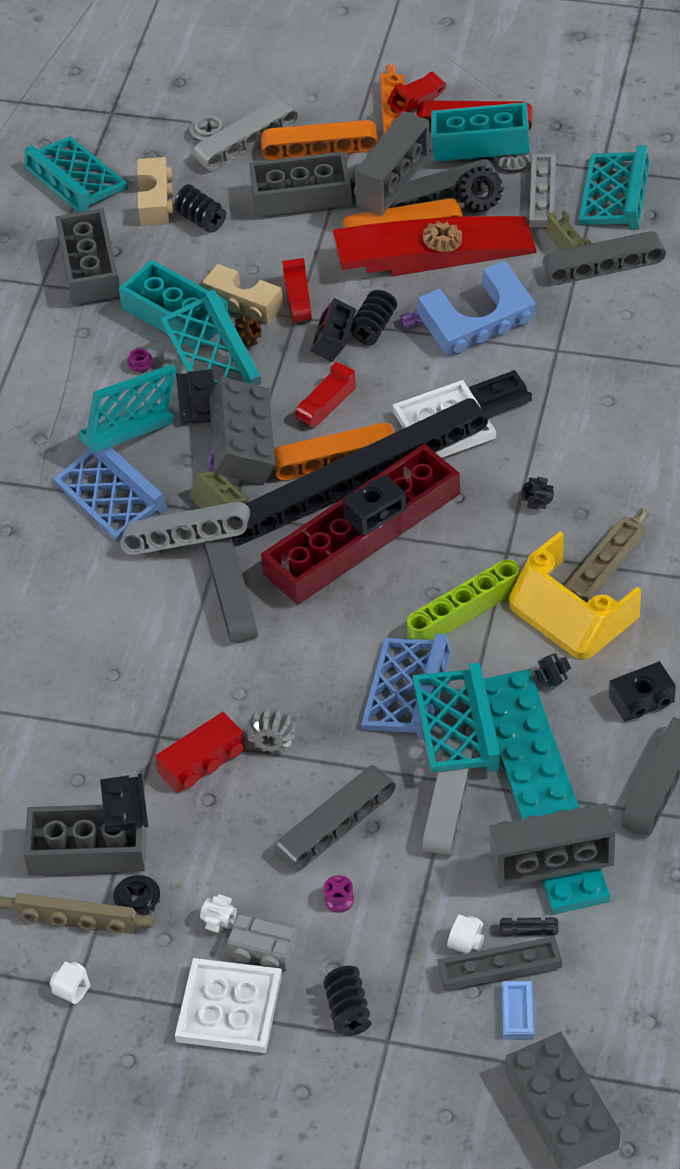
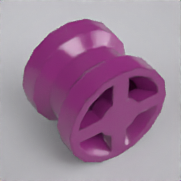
[323,875,354,913]

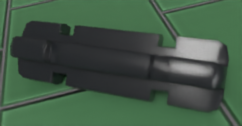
[500,917,558,935]

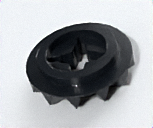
[113,875,160,915]

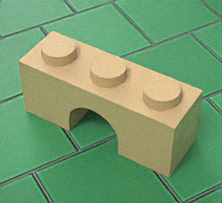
[137,157,174,226]
[202,264,283,324]

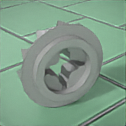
[190,115,228,143]
[494,150,533,170]

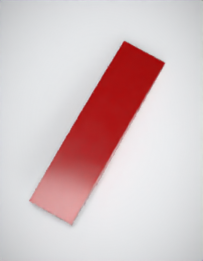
[333,216,537,277]

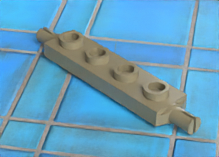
[565,508,649,603]
[0,893,155,934]

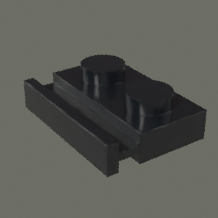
[176,369,215,425]
[469,370,532,417]
[100,773,149,833]

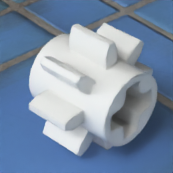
[200,894,237,933]

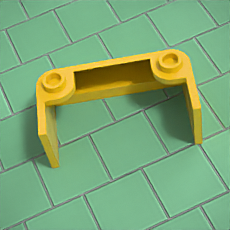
[509,531,641,660]

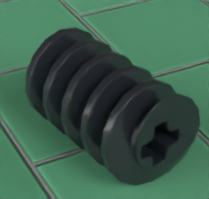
[174,184,227,233]
[350,290,398,345]
[323,965,372,1036]

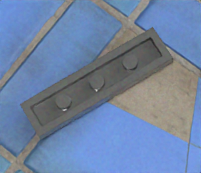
[437,936,562,991]

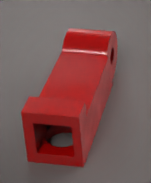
[387,71,447,115]
[282,258,312,323]
[295,362,356,428]

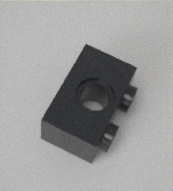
[342,474,406,536]
[609,661,676,722]

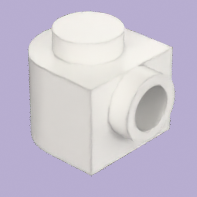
[447,914,484,954]
[50,961,91,1004]

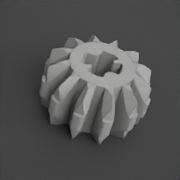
[247,707,295,754]

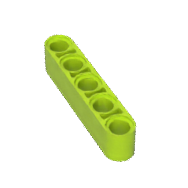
[407,559,520,640]

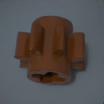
[234,316,262,348]

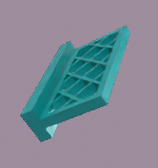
[24,136,128,212]
[579,145,650,230]
[160,289,261,385]
[78,364,177,452]
[412,663,500,772]

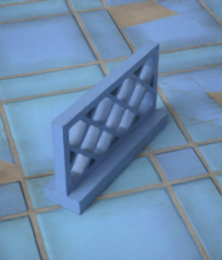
[53,447,168,542]
[361,634,452,739]

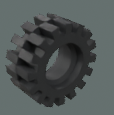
[456,166,504,212]

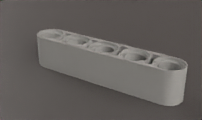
[192,98,298,171]
[120,502,250,555]
[422,735,477,856]

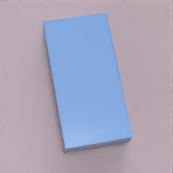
[502,981,534,1040]

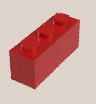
[155,711,246,794]

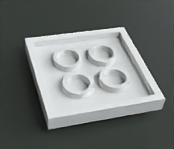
[393,380,496,458]
[175,958,282,1053]

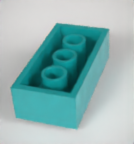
[431,102,530,162]
[119,259,229,350]

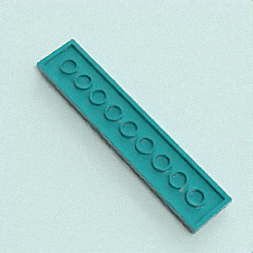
[484,669,610,915]

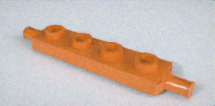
[380,64,405,134]

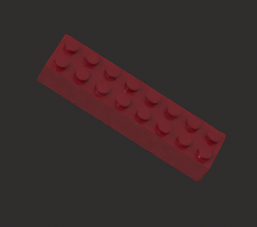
[261,444,460,605]

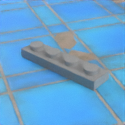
[529,154,556,228]

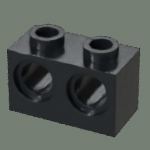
[310,298,356,362]

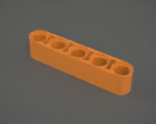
[261,120,378,160]
[342,199,463,228]
[274,422,395,481]

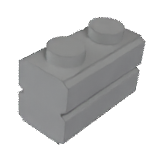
[228,914,297,970]

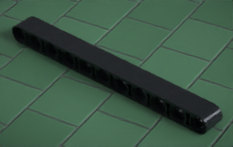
[232,398,489,544]

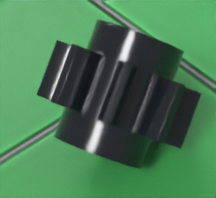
[521,476,554,510]
[534,653,571,687]

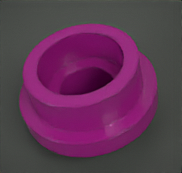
[127,348,153,372]

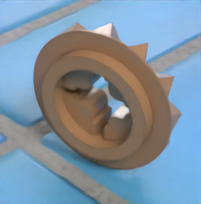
[423,220,462,252]

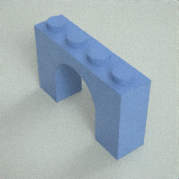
[417,260,536,356]

